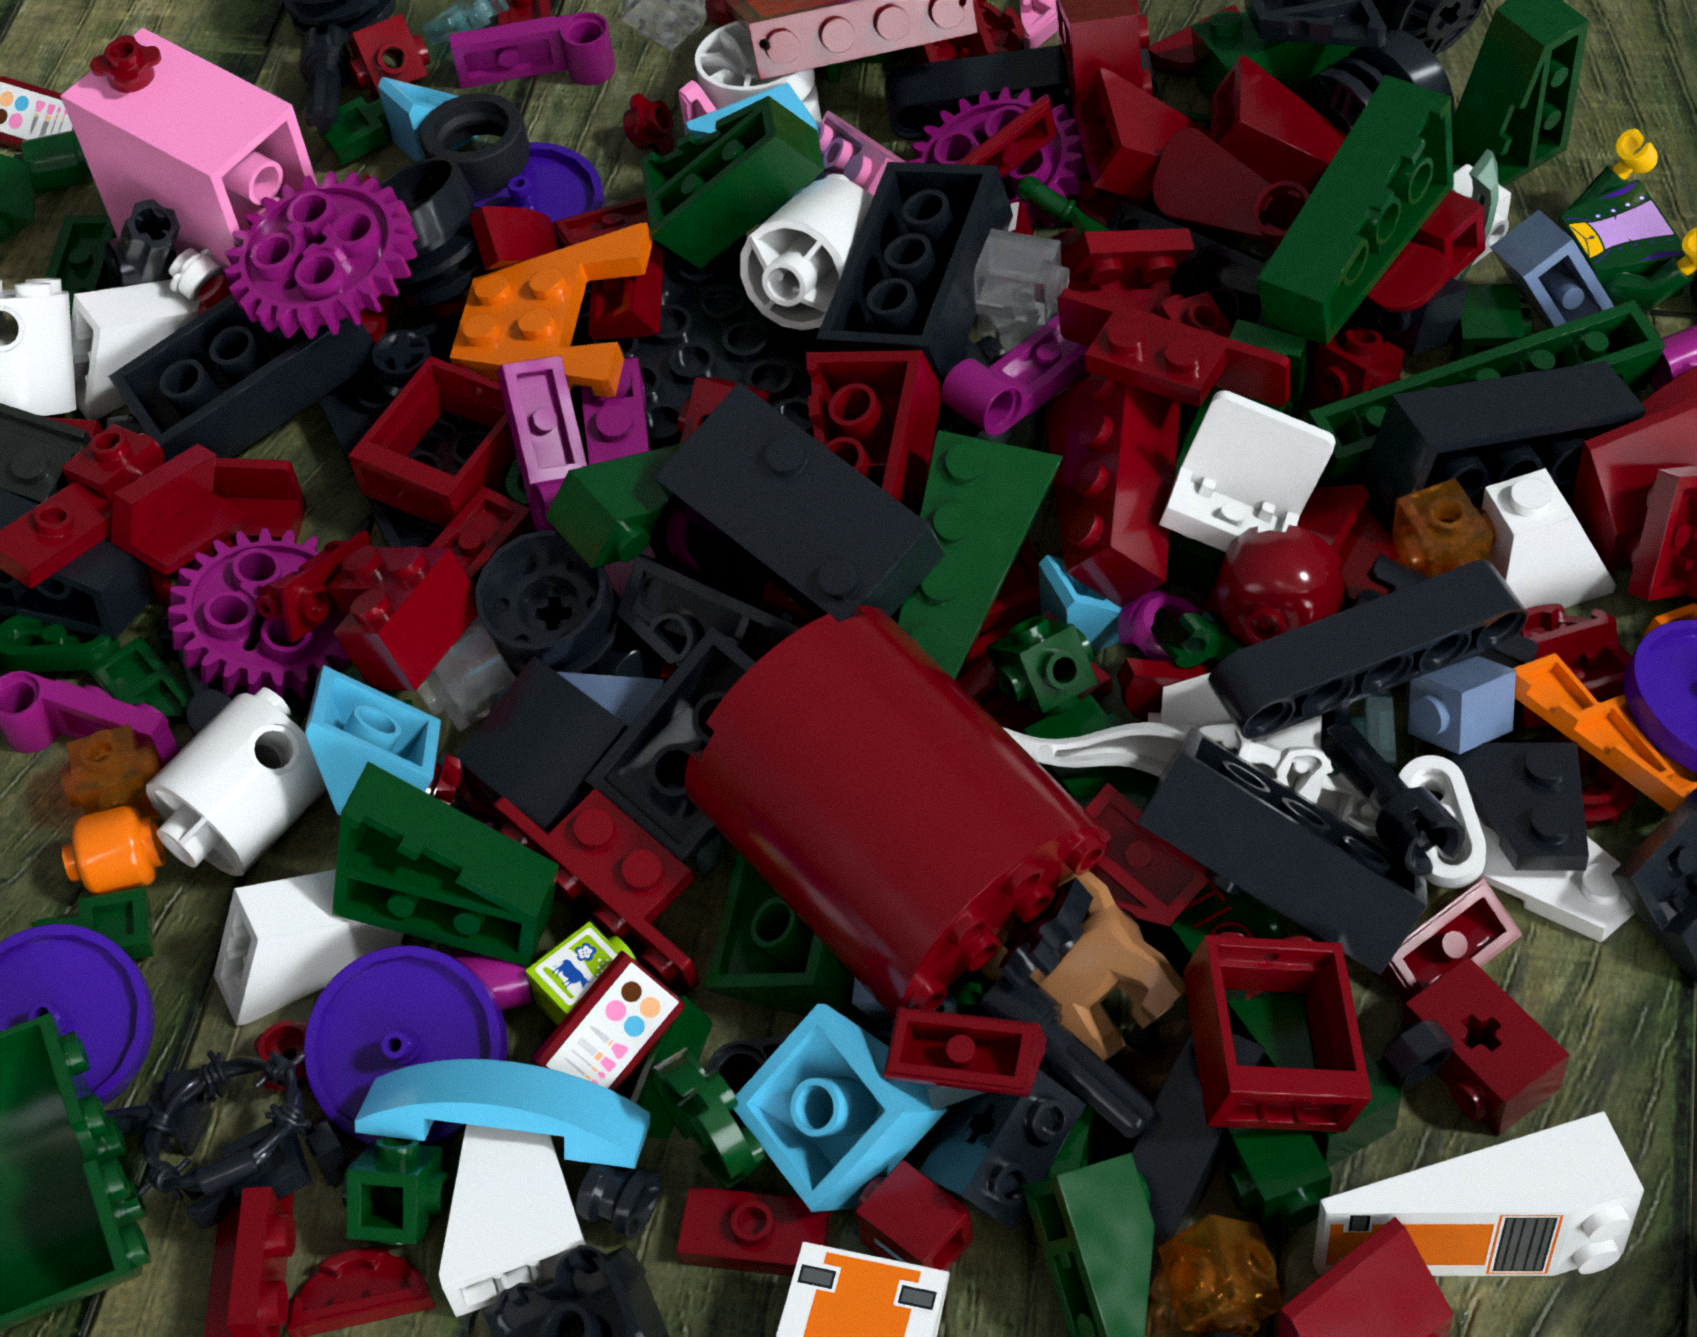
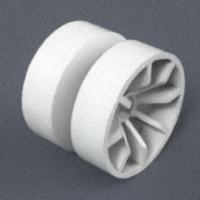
[695,21,821,123]

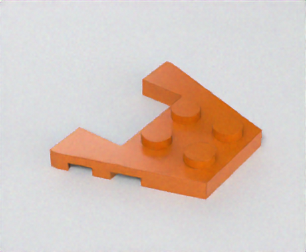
[449,222,653,398]
[1512,603,1697,813]

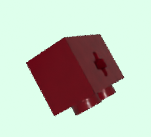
[1401,956,1570,1136]

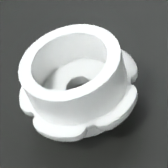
[169,248,223,302]

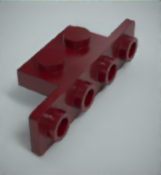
[1057,288,1290,408]
[493,788,700,992]
[204,1187,296,1337]

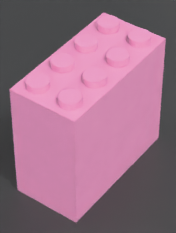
[61,28,317,280]

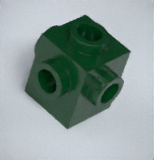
[986,615,1098,716]
[342,1136,451,1245]

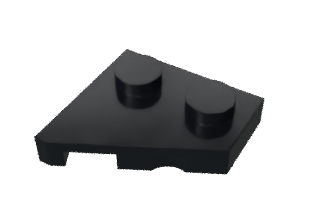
[1245,0,1387,48]
[1443,742,1589,871]

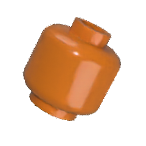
[62,806,166,896]

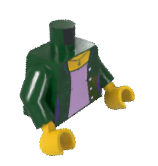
[1557,129,1697,311]

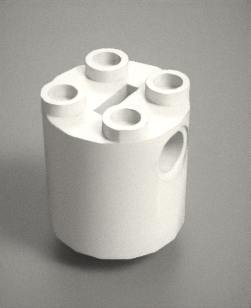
[740,174,873,331]
[0,278,76,416]
[146,687,327,876]

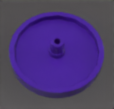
[473,142,606,271]
[1623,620,1697,773]
[0,924,155,1107]
[304,946,507,1146]

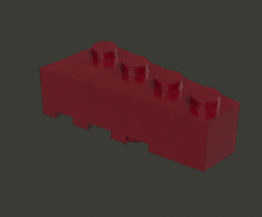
[1044,373,1181,608]

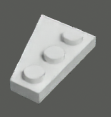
[1439,792,1635,943]

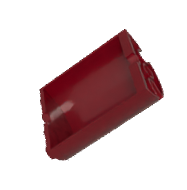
[685,605,1111,1020]

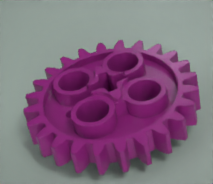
[907,87,1088,234]
[224,171,418,339]
[168,528,351,700]

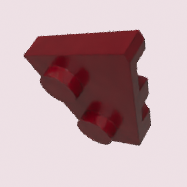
[1085,783,1209,928]

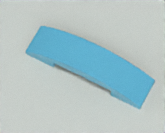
[355,1059,650,1169]

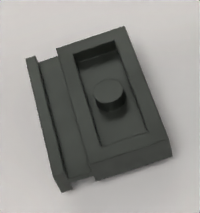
[0,403,92,504]

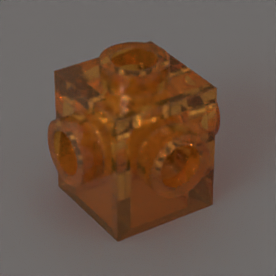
[1392,478,1495,579]
[61,724,160,818]
[1158,1214,1285,1337]

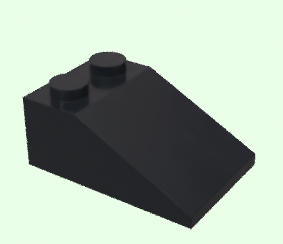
[585,626,756,864]

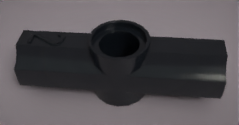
[104,199,180,289]

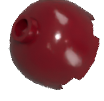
[1214,525,1348,646]

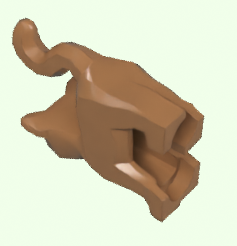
[981,871,1186,1062]

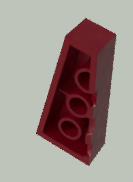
[806,350,942,515]

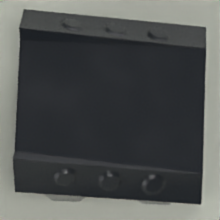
[483,1245,669,1337]

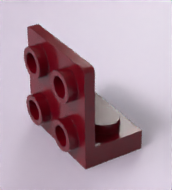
[1055,228,1195,313]

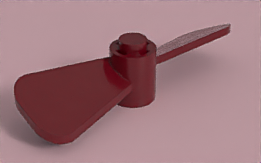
[1153,127,1451,312]

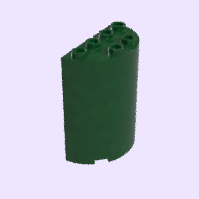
[0,1013,151,1332]

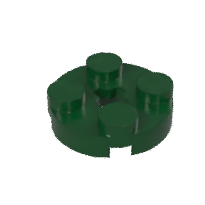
[651,1047,767,1188]

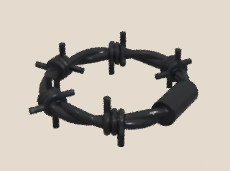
[136,1050,312,1201]

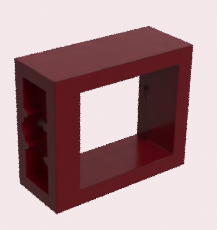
[348,356,516,528]
[1183,932,1372,1132]

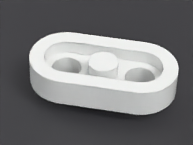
[1399,755,1486,889]

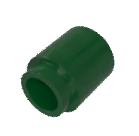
[14,130,93,194]

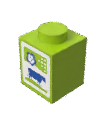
[525,921,638,1026]

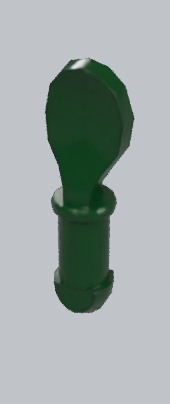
[1016,175,1110,237]

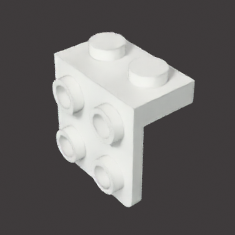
[1159,390,1336,552]

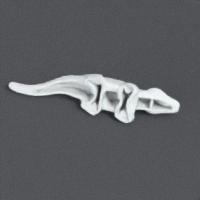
[1002,719,1379,837]

